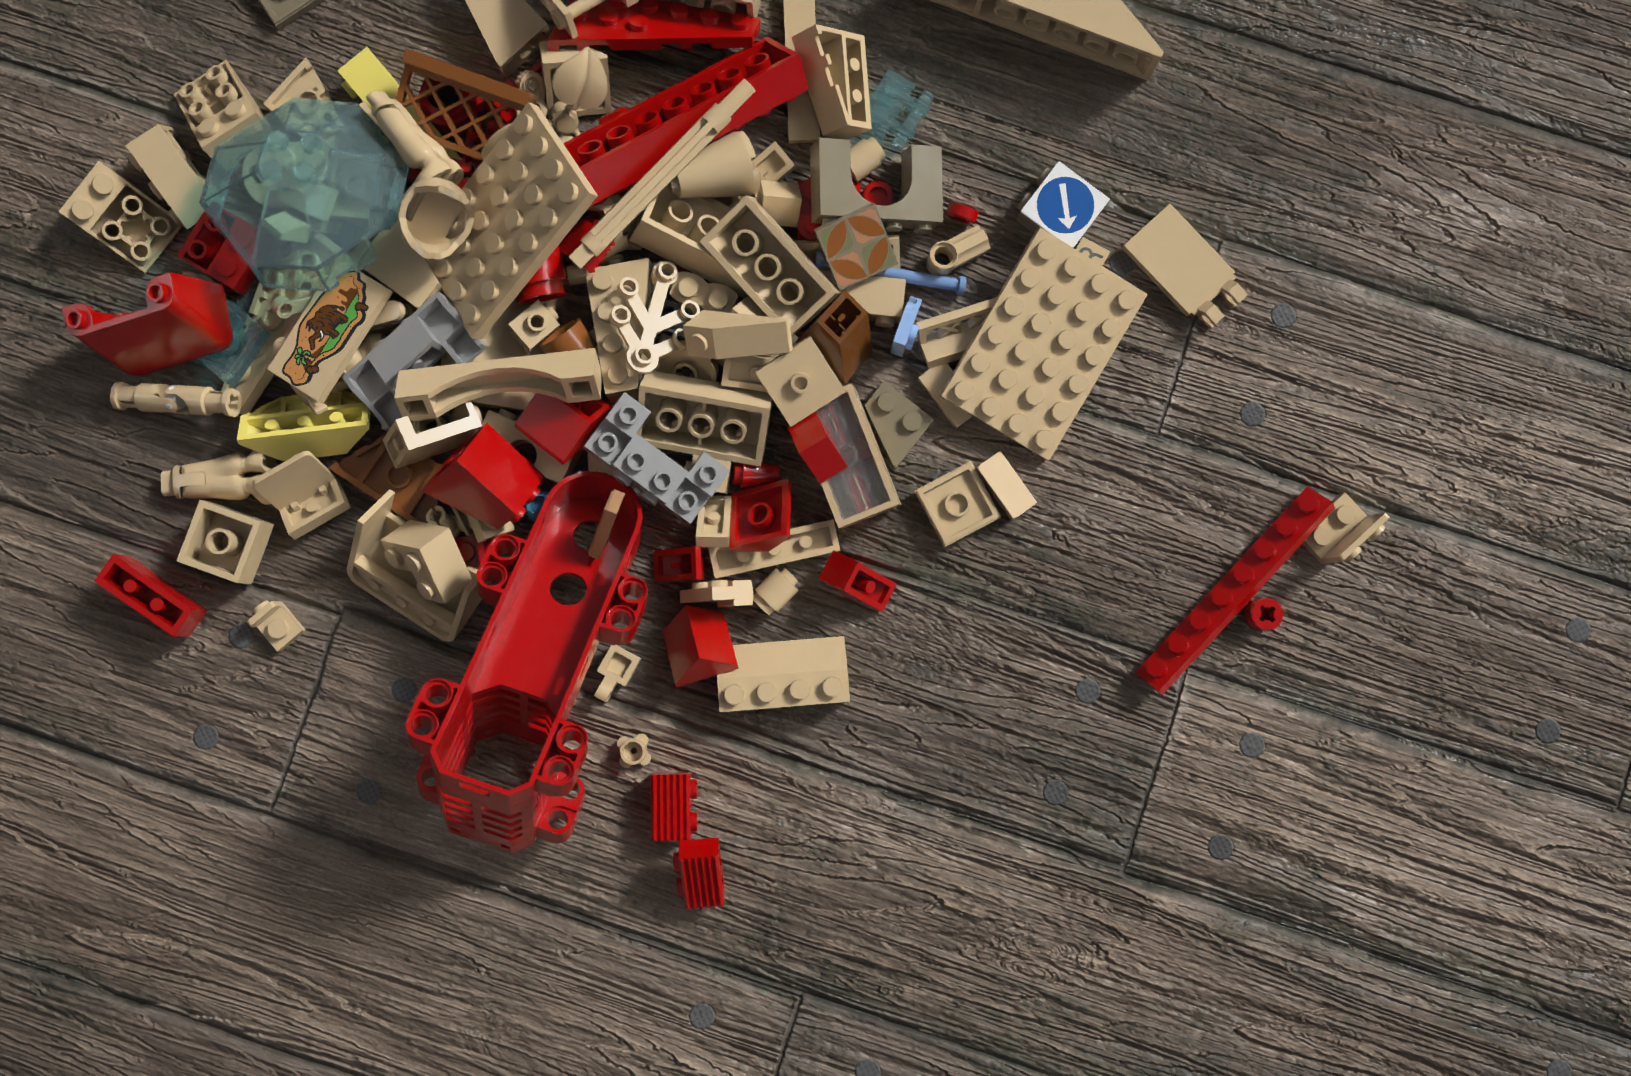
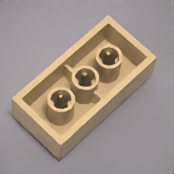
[636,371,773,467]

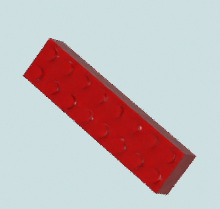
[563,37,809,206]

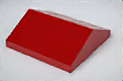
[729,479,791,552]

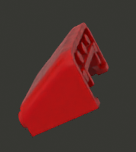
[62,272,233,376]

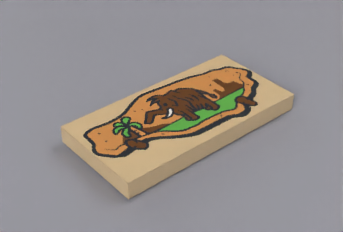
[268,258,393,404]

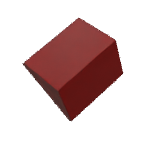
[662,605,739,688]

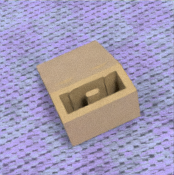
[174,60,277,173]
[58,160,181,273]

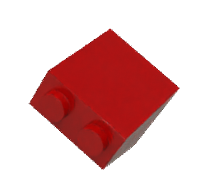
[422,423,545,529]

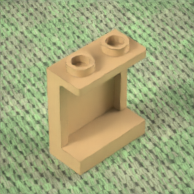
[383,401,482,469]

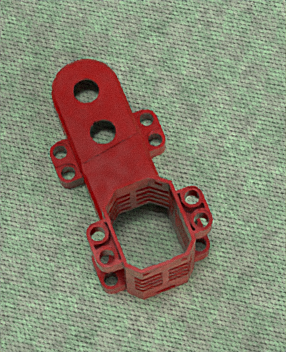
[405,471,648,854]

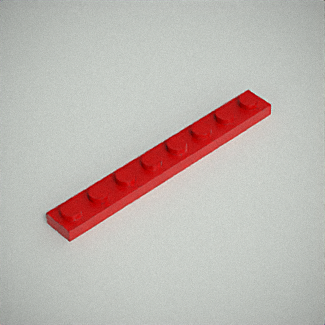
[1135,486,1335,695]

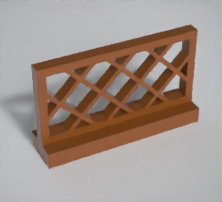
[395,48,538,161]

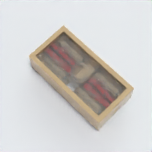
[816,384,901,529]

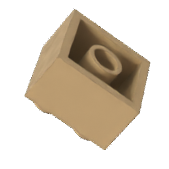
[177,500,274,584]

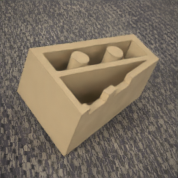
[791,24,872,140]

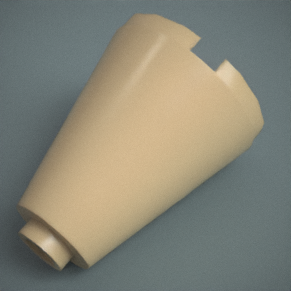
[667,131,760,198]

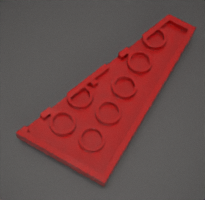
[547,0,760,51]

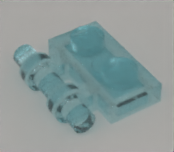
[867,69,934,150]

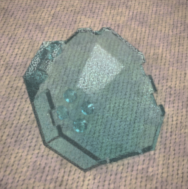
[199,98,409,292]

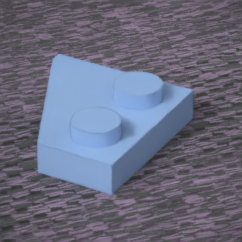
[890,296,922,357]

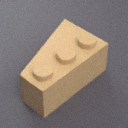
[125,124,225,230]

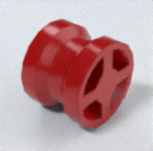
[1244,598,1284,630]

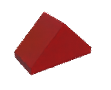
[787,411,848,484]
[654,547,705,582]

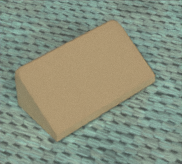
[975,451,1037,521]

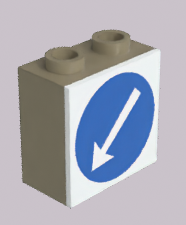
[1016,161,1110,248]

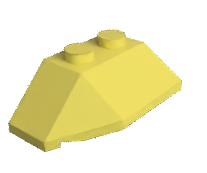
[237,390,371,461]

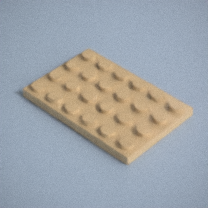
[429,102,598,340]
[939,227,1148,461]

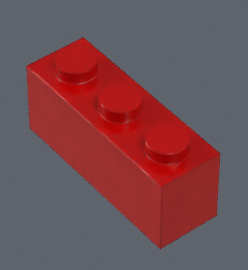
[94,554,208,637]

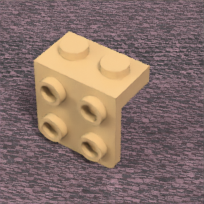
[252,451,351,540]

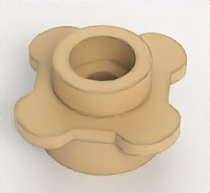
[617,733,651,768]

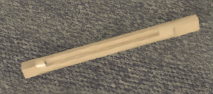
[568,79,756,269]

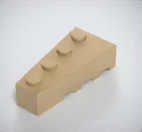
[585,258,653,403]

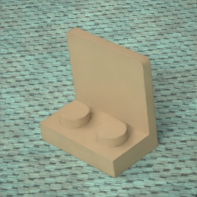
[1302,492,1390,564]

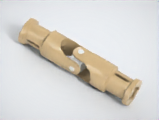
[110,382,242,417]

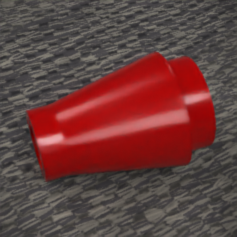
[732,462,779,488]

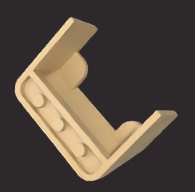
[347,489,492,642]

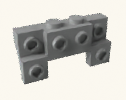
[342,291,488,430]
[582,392,730,525]

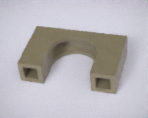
[810,137,943,234]

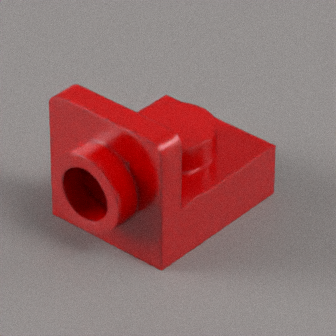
[454,535,493,568]

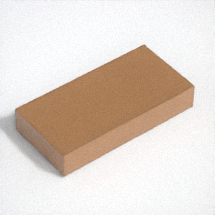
[588,489,625,559]

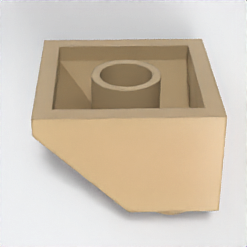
[539,41,612,119]

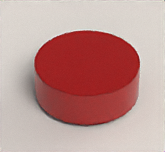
[862,181,894,206]
[946,202,979,225]

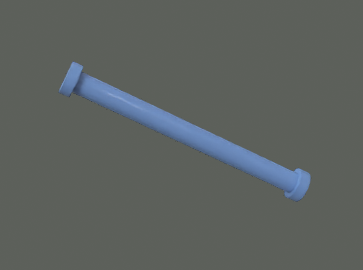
[814,251,966,296]

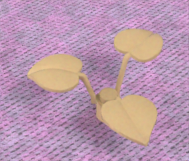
[481,47,626,194]

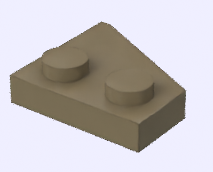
[864,381,934,469]

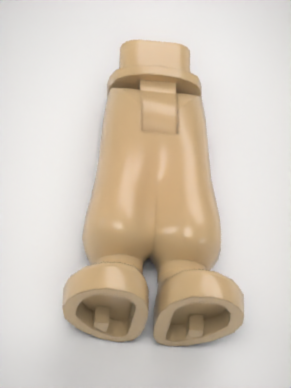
[366,91,464,185]
[161,450,277,505]

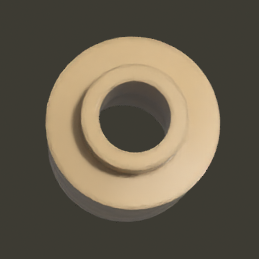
[850,137,886,183]
[753,568,799,616]

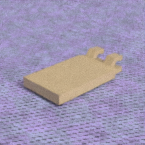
[1122,204,1248,329]

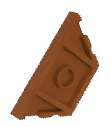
[329,433,442,523]

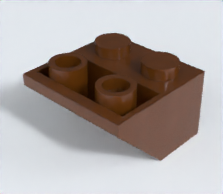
[796,290,873,386]

